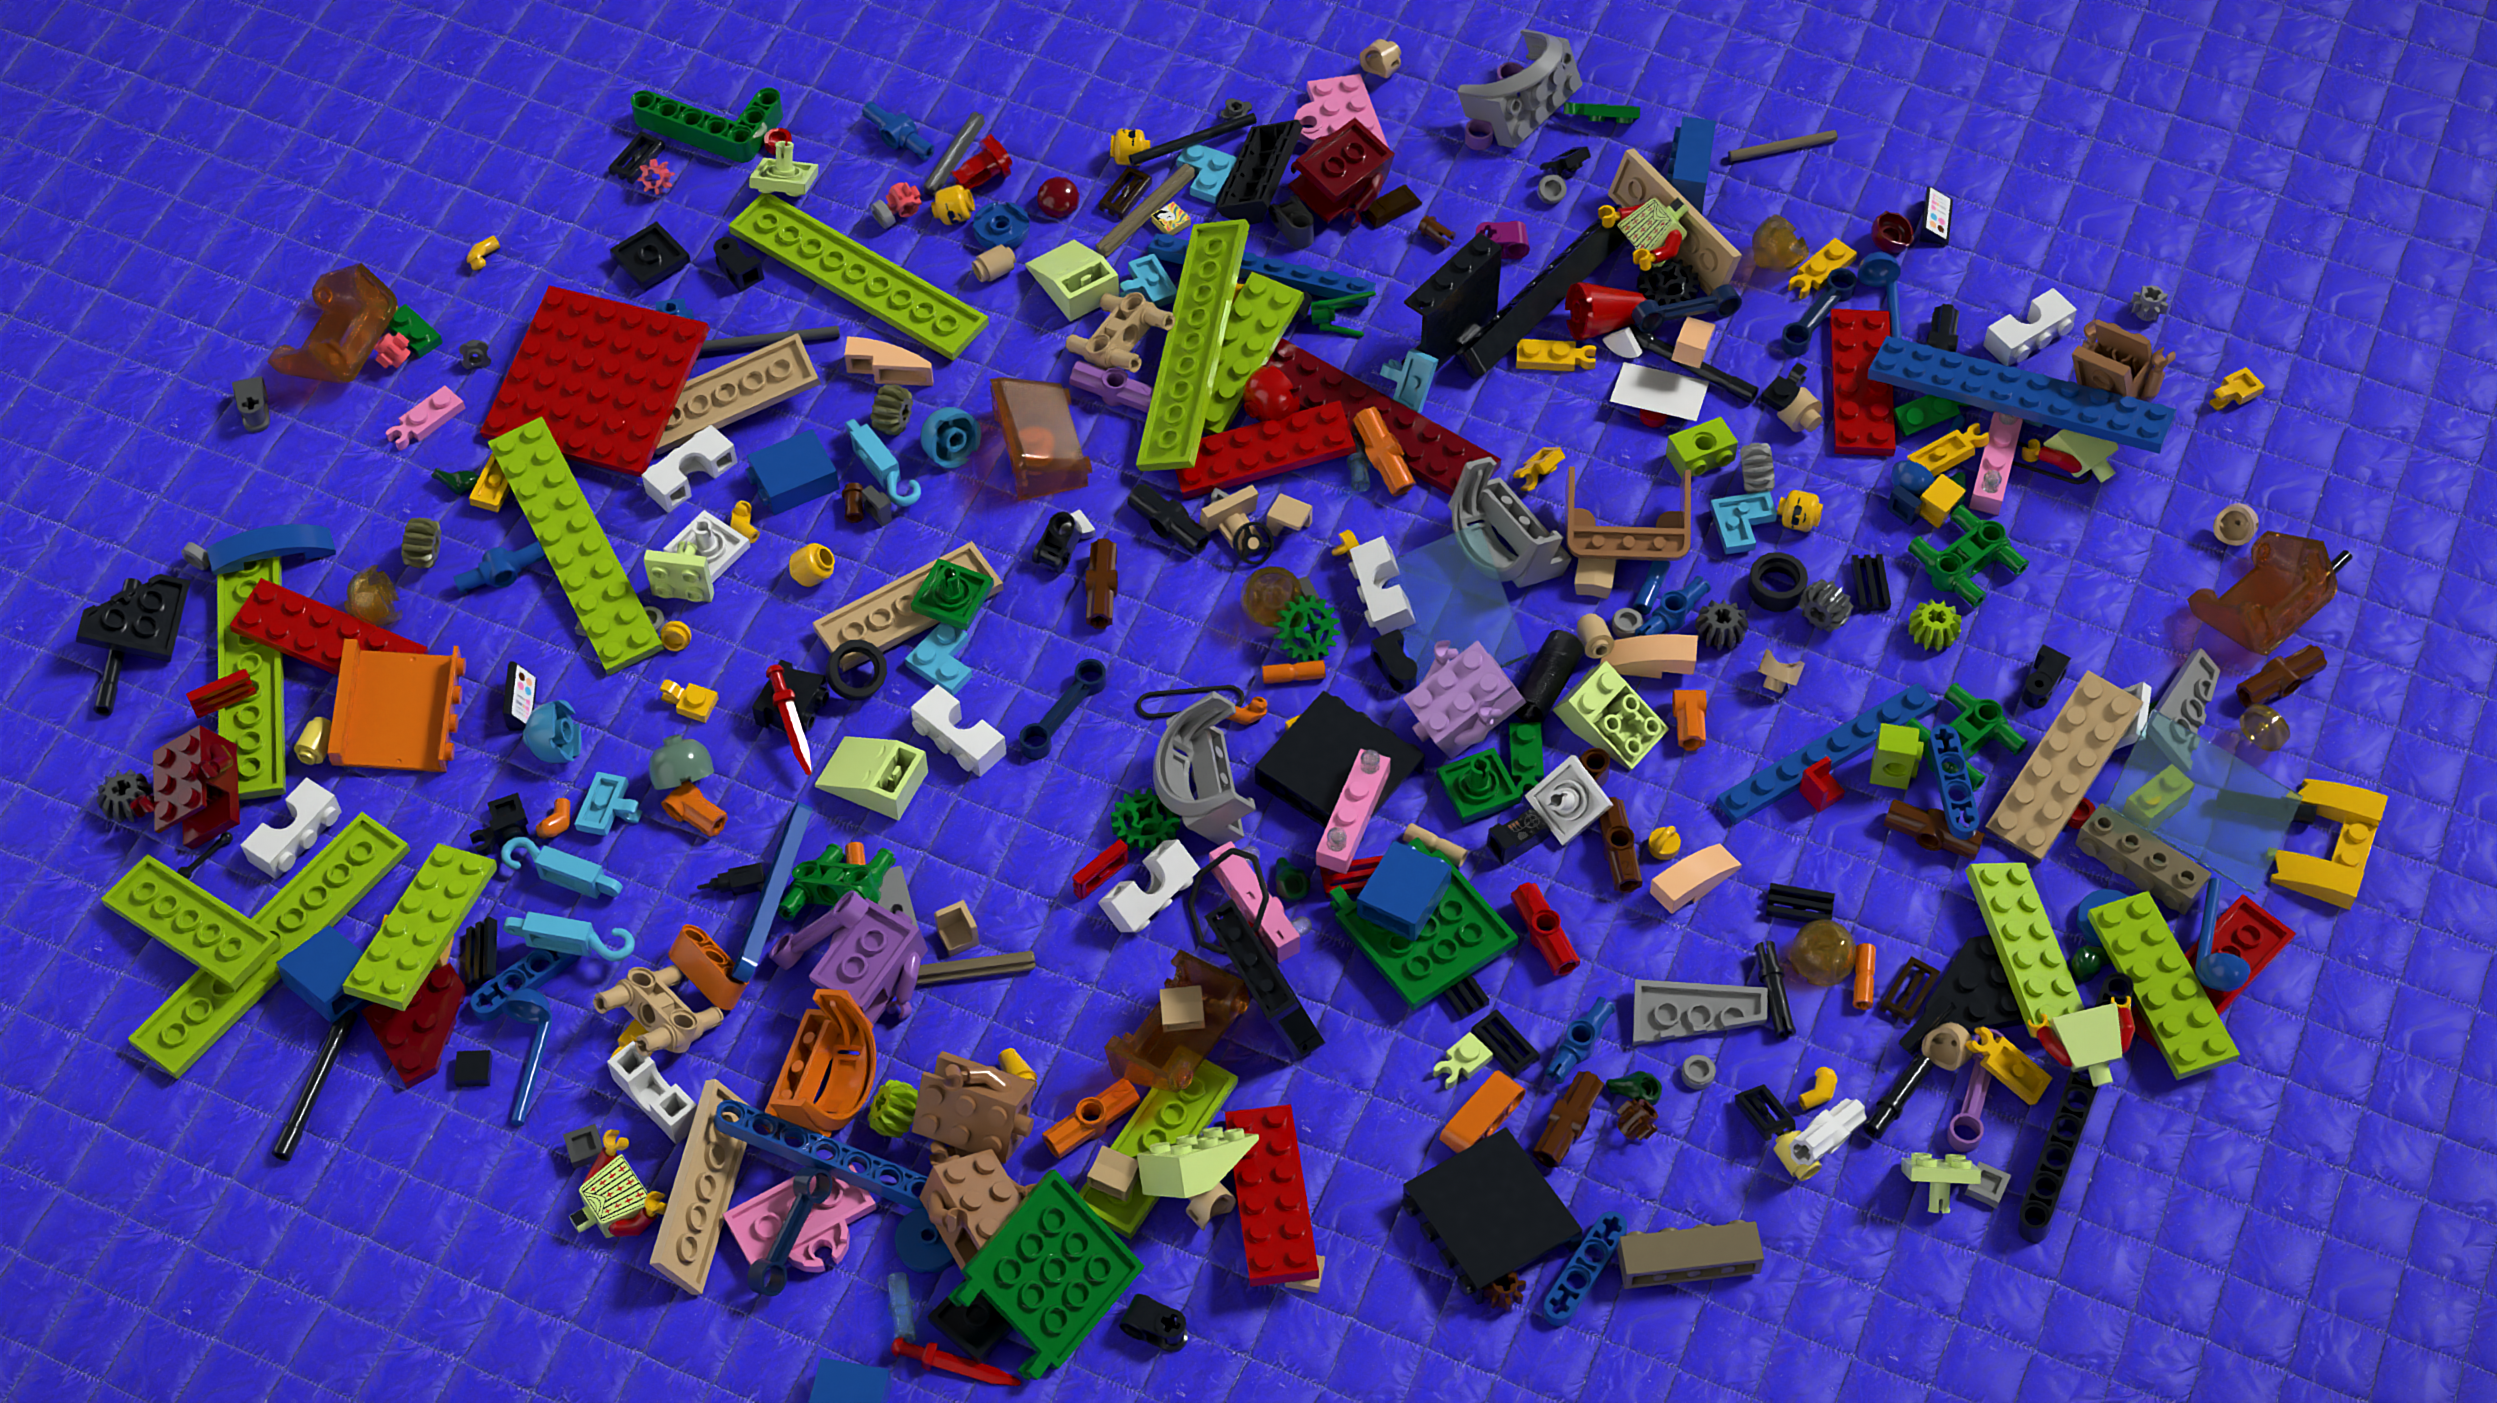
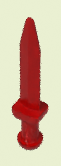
[766,664,812,776]
[891,1337,1021,1386]

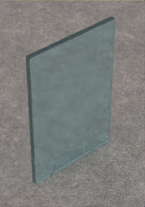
[1384,522,1529,684]
[2104,709,2303,895]

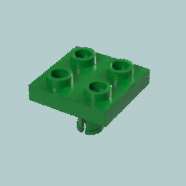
[911,558,994,631]
[1436,747,1521,824]

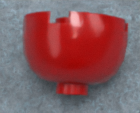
[1243,364,1300,422]

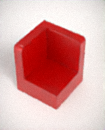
[1799,756,1845,813]

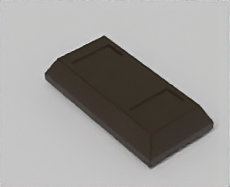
[1361,184,1422,229]

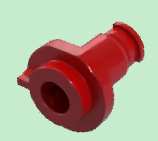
[950,134,1013,190]

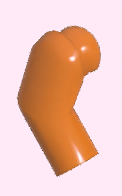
[1226,696,1267,725]
[536,798,570,839]

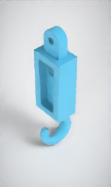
[845,419,921,506]
[501,837,623,899]
[503,911,635,962]

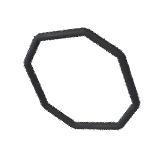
[1188,848,1269,954]

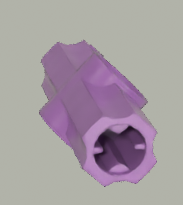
[1069,360,1154,413]

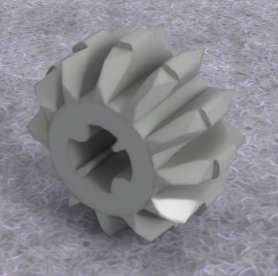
[1740,443,1775,494]

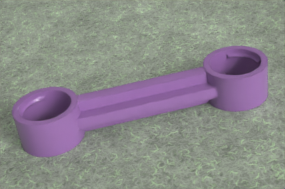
[1465,62,1524,150]
[769,890,869,970]
[1947,1029,2004,1152]

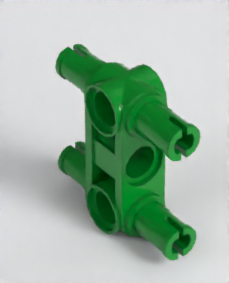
[1908,504,2029,608]
[1904,682,2028,792]
[777,843,896,921]

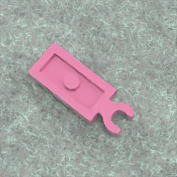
[386,385,466,451]

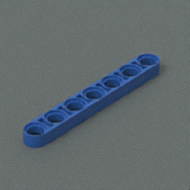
[731,801,813,983]
[713,1100,928,1209]

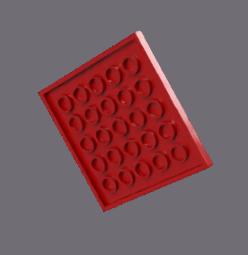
[480,285,710,477]

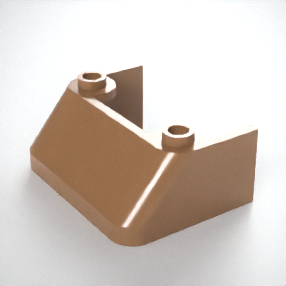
[1565,467,1691,561]

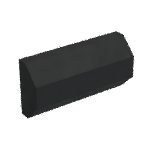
[1216,119,1303,224]

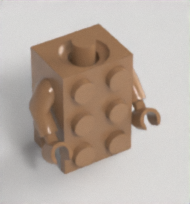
[2072,319,2176,402]
[912,1051,1035,1166]
[919,1148,1036,1280]

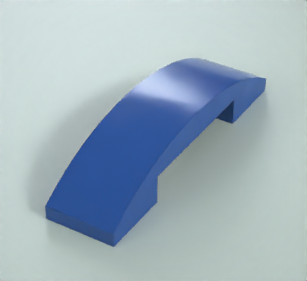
[206,524,336,575]

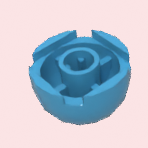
[920,407,982,468]
[523,699,582,764]

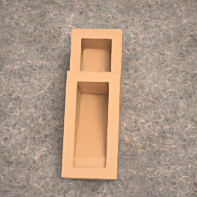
[1671,316,1716,369]
[844,336,934,386]
[1600,634,1698,679]
[1650,843,1742,914]

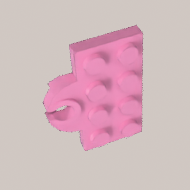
[1294,74,1389,150]
[722,1156,877,1272]

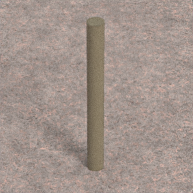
[1728,130,1838,162]

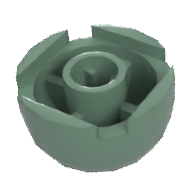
[649,734,714,790]

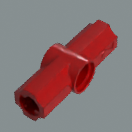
[1510,882,1580,977]

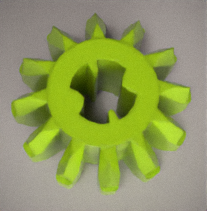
[1908,598,1962,652]
[868,1079,918,1139]

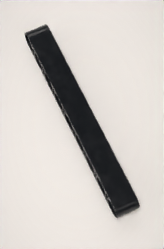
[1456,204,1627,379]
[2018,972,2134,1243]

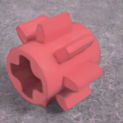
[637,159,675,195]
[885,182,922,218]
[374,332,411,369]

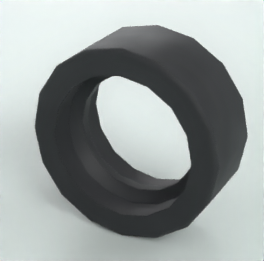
[1747,552,1808,612]
[826,639,887,701]

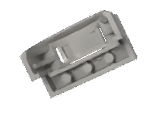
[1457,29,1582,148]
[1448,456,1572,588]
[1153,691,1256,846]

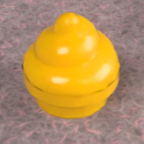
[660,621,692,651]

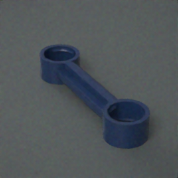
[1780,268,1857,356]
[1631,284,1742,333]
[1019,659,1106,760]
[747,1166,833,1296]

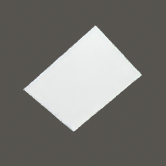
[1610,362,1710,421]

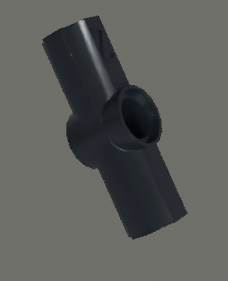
[1926,304,1959,352]
[1127,484,1211,555]

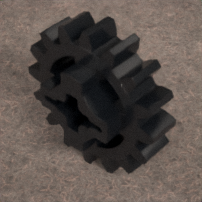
[1636,258,1700,306]

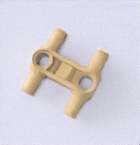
[1066,292,1175,373]
[593,965,724,1056]

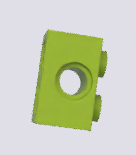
[1666,417,1738,479]
[1869,723,1924,789]

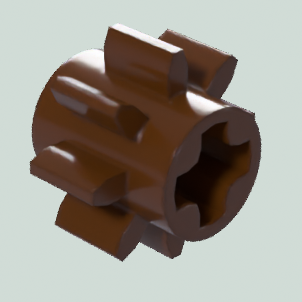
[1617,1099,1658,1141]
[1483,1270,1526,1312]

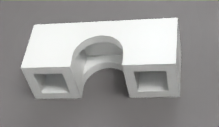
[1983,288,2077,366]
[642,425,738,513]
[1349,536,1416,636]
[911,684,1006,777]
[241,777,342,880]
[1098,839,1200,933]
[607,1041,698,1144]

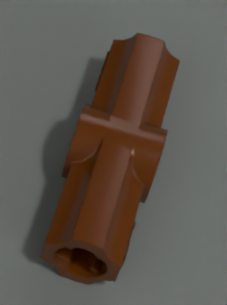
[1086,538,1118,629]
[2235,644,2327,710]
[1598,797,1643,894]
[1883,799,1985,860]
[1533,1071,1604,1168]

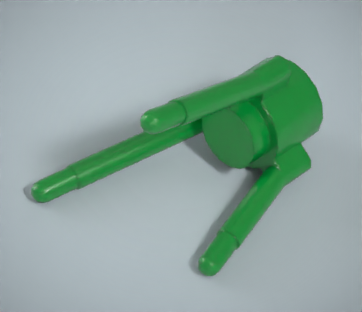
[1311,291,1376,337]

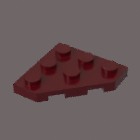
[361,962,467,1090]

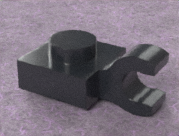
[1539,147,1591,177]
[1761,363,1808,411]
[469,809,529,856]

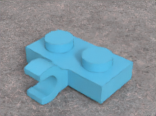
[1119,254,1177,308]
[1380,348,1438,413]
[575,772,642,836]

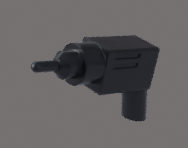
[697,863,766,896]

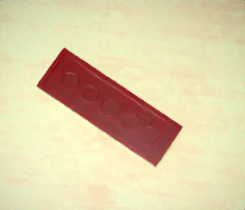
[1829,309,1896,456]
[1175,400,1357,499]
[230,578,428,676]
[2131,894,2296,1053]
[1225,1104,1319,1287]

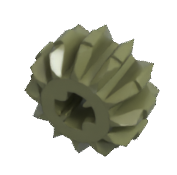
[870,384,913,435]
[401,517,442,569]

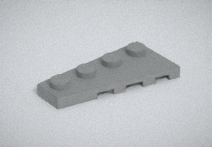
[2145,648,2220,774]
[1632,979,1768,1046]

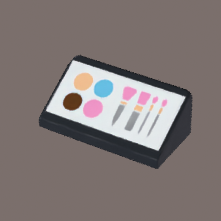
[1920,186,1953,245]
[502,661,537,731]

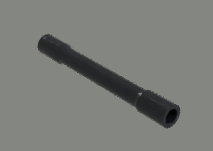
[1628,324,1759,404]
[93,578,143,716]
[272,1009,358,1161]

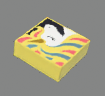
[1151,202,1191,236]

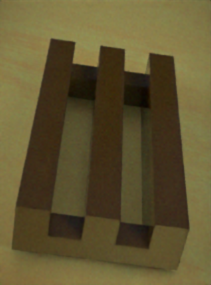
[1099,166,1152,220]
[1880,956,1941,1025]

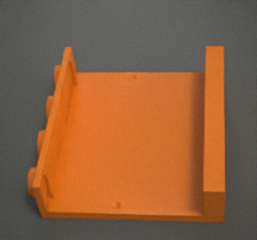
[327,639,466,773]

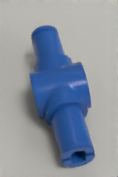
[862,101,935,161]
[453,541,546,594]
[1635,576,1711,636]
[1545,997,1616,1084]

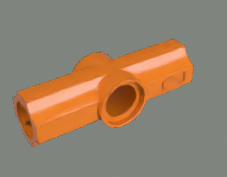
[1352,406,1416,497]
[1042,1078,1141,1159]

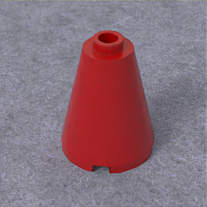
[1565,282,1647,340]

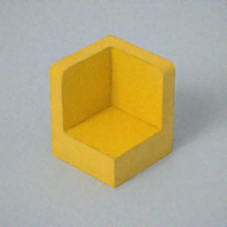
[1919,474,1965,529]

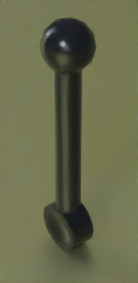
[177,832,233,879]

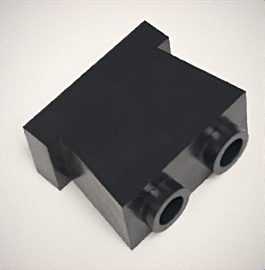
[752,660,830,733]

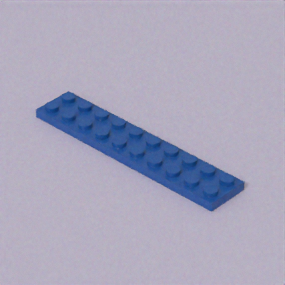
[1867,336,2177,454]

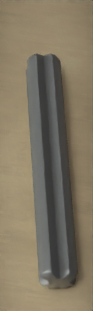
[923,111,985,197]

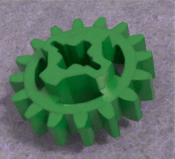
[1273,595,1340,662]
[1111,788,1180,854]

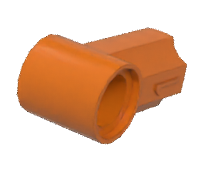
[1672,690,1707,751]
[661,780,728,837]

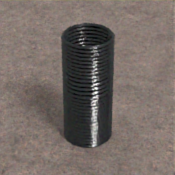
[1514,630,1585,723]

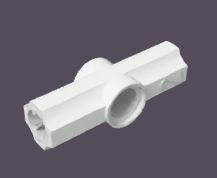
[1789,1098,1867,1166]

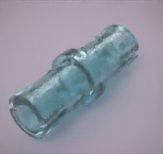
[1347,434,1371,492]
[886,1272,917,1343]

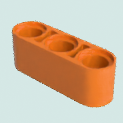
[668,924,749,1010]
[1439,1070,1526,1154]

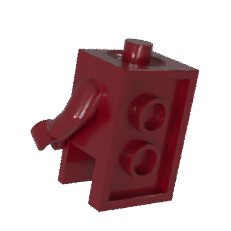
[1288,118,1395,229]
[129,725,240,850]

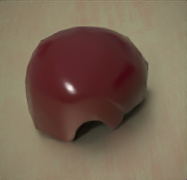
[1037,176,1079,219]
[1871,211,1914,254]

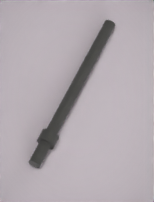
[698,326,840,356]

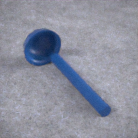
[1857,251,1902,338]
[1891,415,1966,499]
[2195,878,2251,992]
[502,988,552,1126]

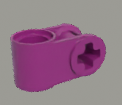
[1475,221,1530,259]

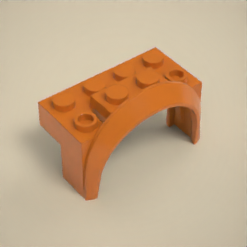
[762,989,876,1139]

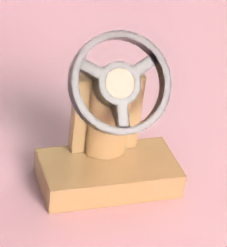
[1199,485,1274,564]

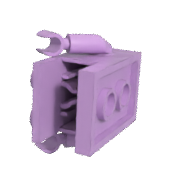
[1403,640,1526,760]

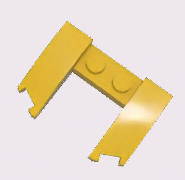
[2265,779,2388,910]

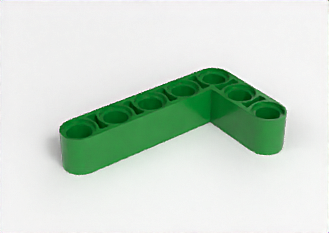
[631,87,783,163]

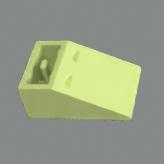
[1025,240,1119,322]
[1552,661,1669,770]
[814,736,928,821]
[1137,1127,1259,1198]

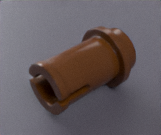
[1418,215,1456,248]
[842,483,864,523]

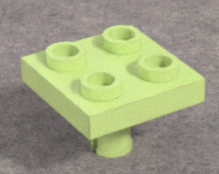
[749,141,818,197]
[643,541,714,602]
[1901,1152,1981,1213]

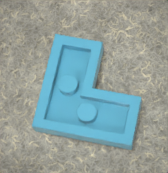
[1177,144,1238,204]
[1710,490,1777,555]
[905,622,973,696]

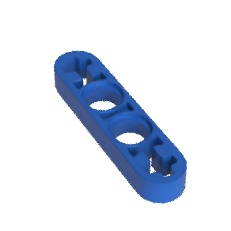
[1928,724,1980,840]
[471,948,581,1021]
[1543,1211,1627,1326]

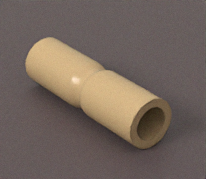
[1403,823,1468,868]

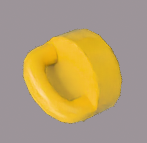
[1331,529,1359,561]
[1648,826,1681,860]

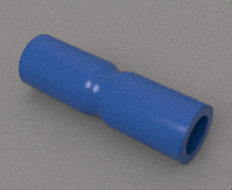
[1633,560,1671,615]

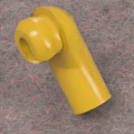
[466,235,500,271]
[730,501,760,543]
[1798,1067,1838,1111]

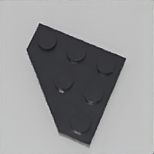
[76,574,190,662]
[1923,934,2025,1034]

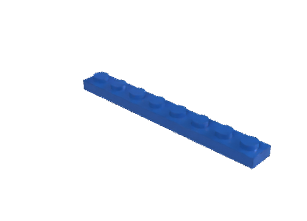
[1147,233,1376,307]
[1716,683,1938,825]

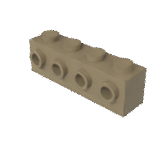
[2075,803,2212,915]
[1617,1220,1764,1289]

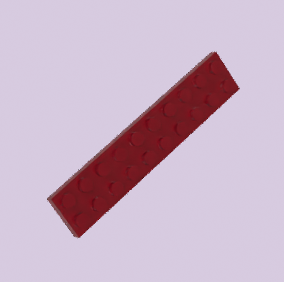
[1266,338,1501,496]

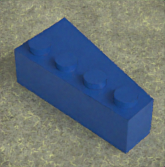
[1667,116,1716,215]

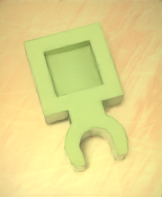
[1433,1032,1493,1089]

